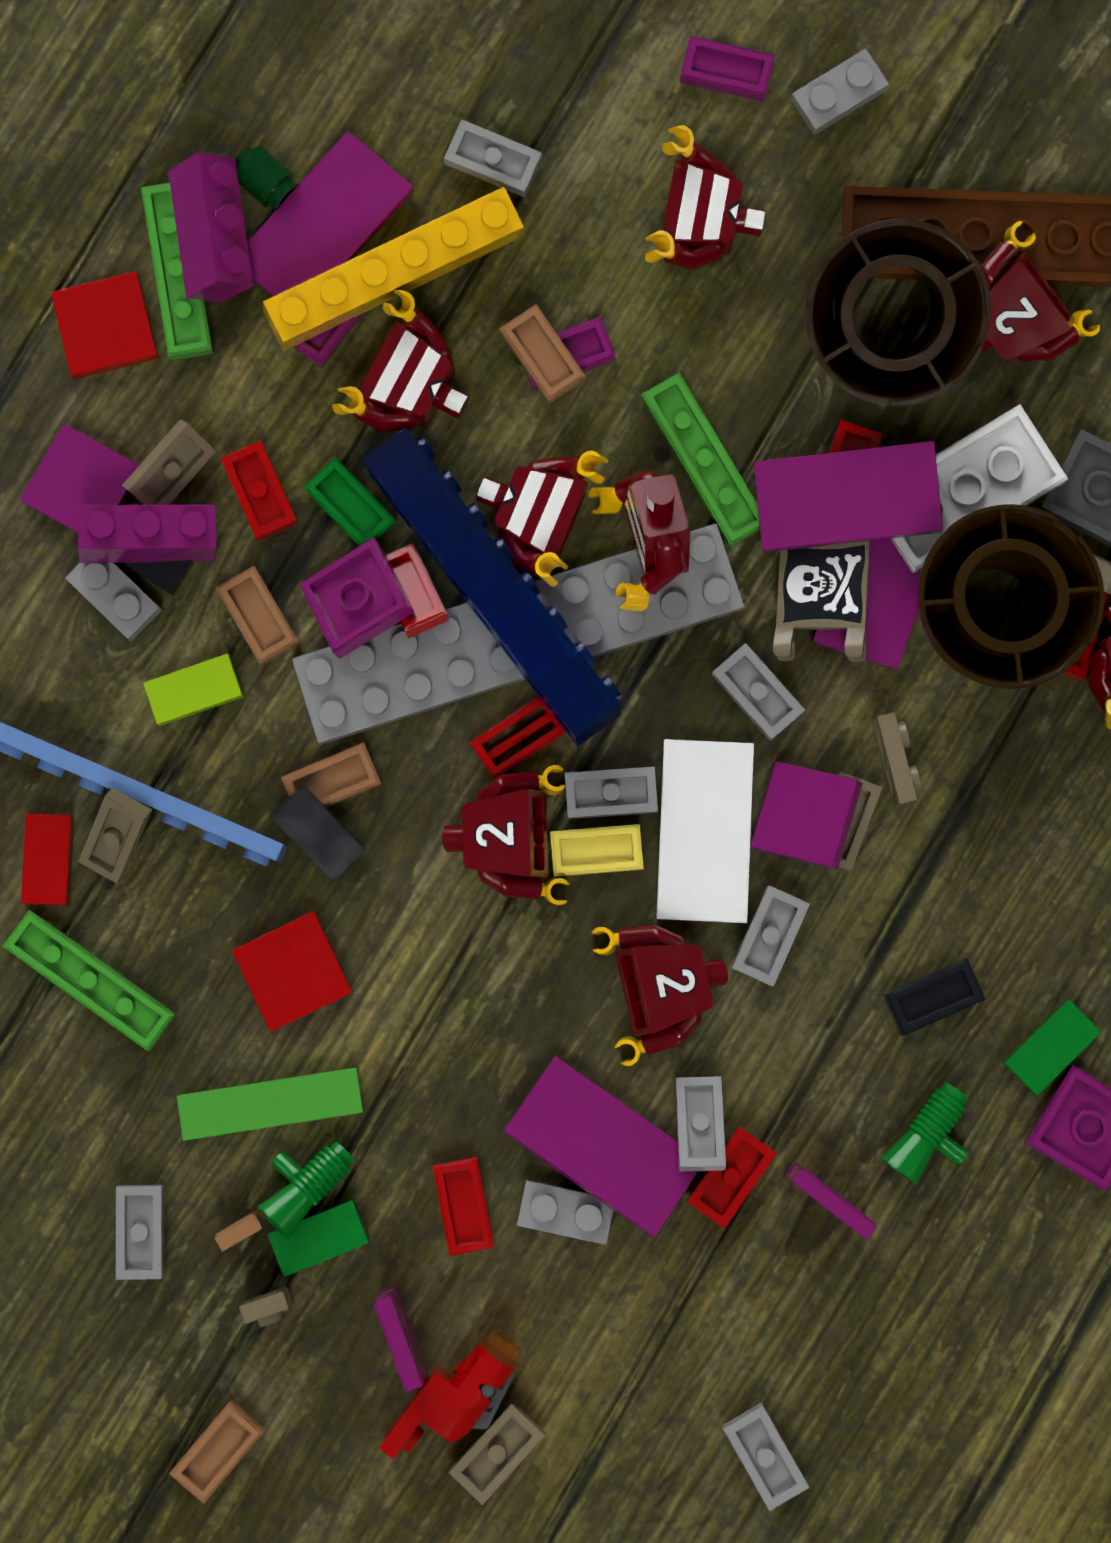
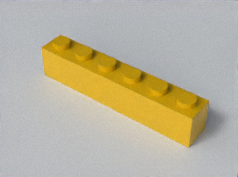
[263,187,524,352]

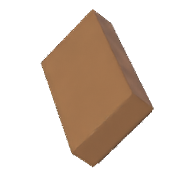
[499,304,586,404]
[216,566,300,666]
[281,742,382,808]
[169,1399,266,1504]

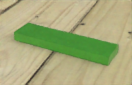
[141,183,214,361]
[641,372,760,548]
[2,910,177,1051]
[177,1067,364,1141]

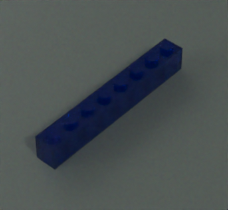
[362,427,622,747]

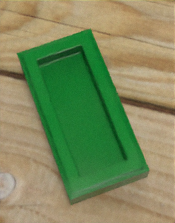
[303,457,397,547]
[1002,999,1101,1096]
[267,1199,370,1277]

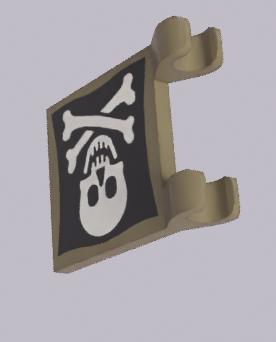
[773,541,871,662]

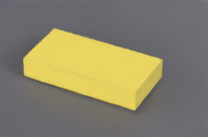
[550,824,644,877]

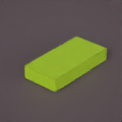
[143,653,244,726]

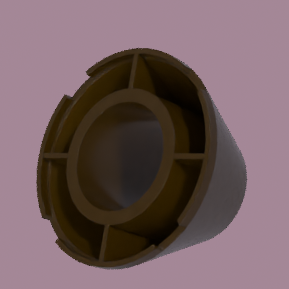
[806,219,991,406]
[917,504,1104,689]

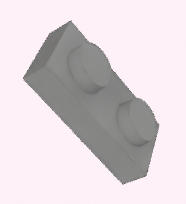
[791,48,889,135]
[444,119,542,198]
[65,563,162,641]
[711,643,805,741]
[565,767,658,819]
[731,885,810,987]
[675,1076,726,1172]
[517,1179,613,1245]
[116,1185,165,1280]
[722,1403,809,1511]

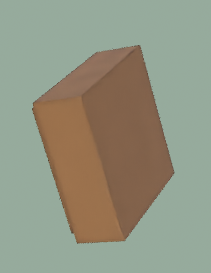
[214,1210,268,1252]

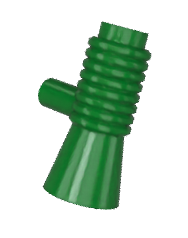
[880,1083,968,1186]
[257,1141,354,1240]

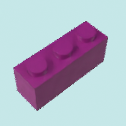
[168,152,253,303]
[77,505,216,563]

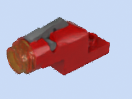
[379,1329,522,1459]

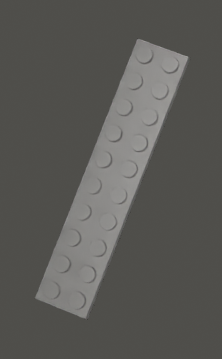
[292,523,744,745]

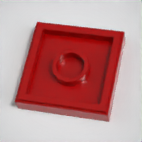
[51,271,159,380]
[232,911,353,1032]

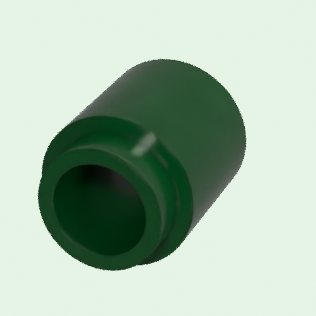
[235,145,299,211]

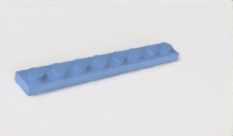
[0,722,288,867]

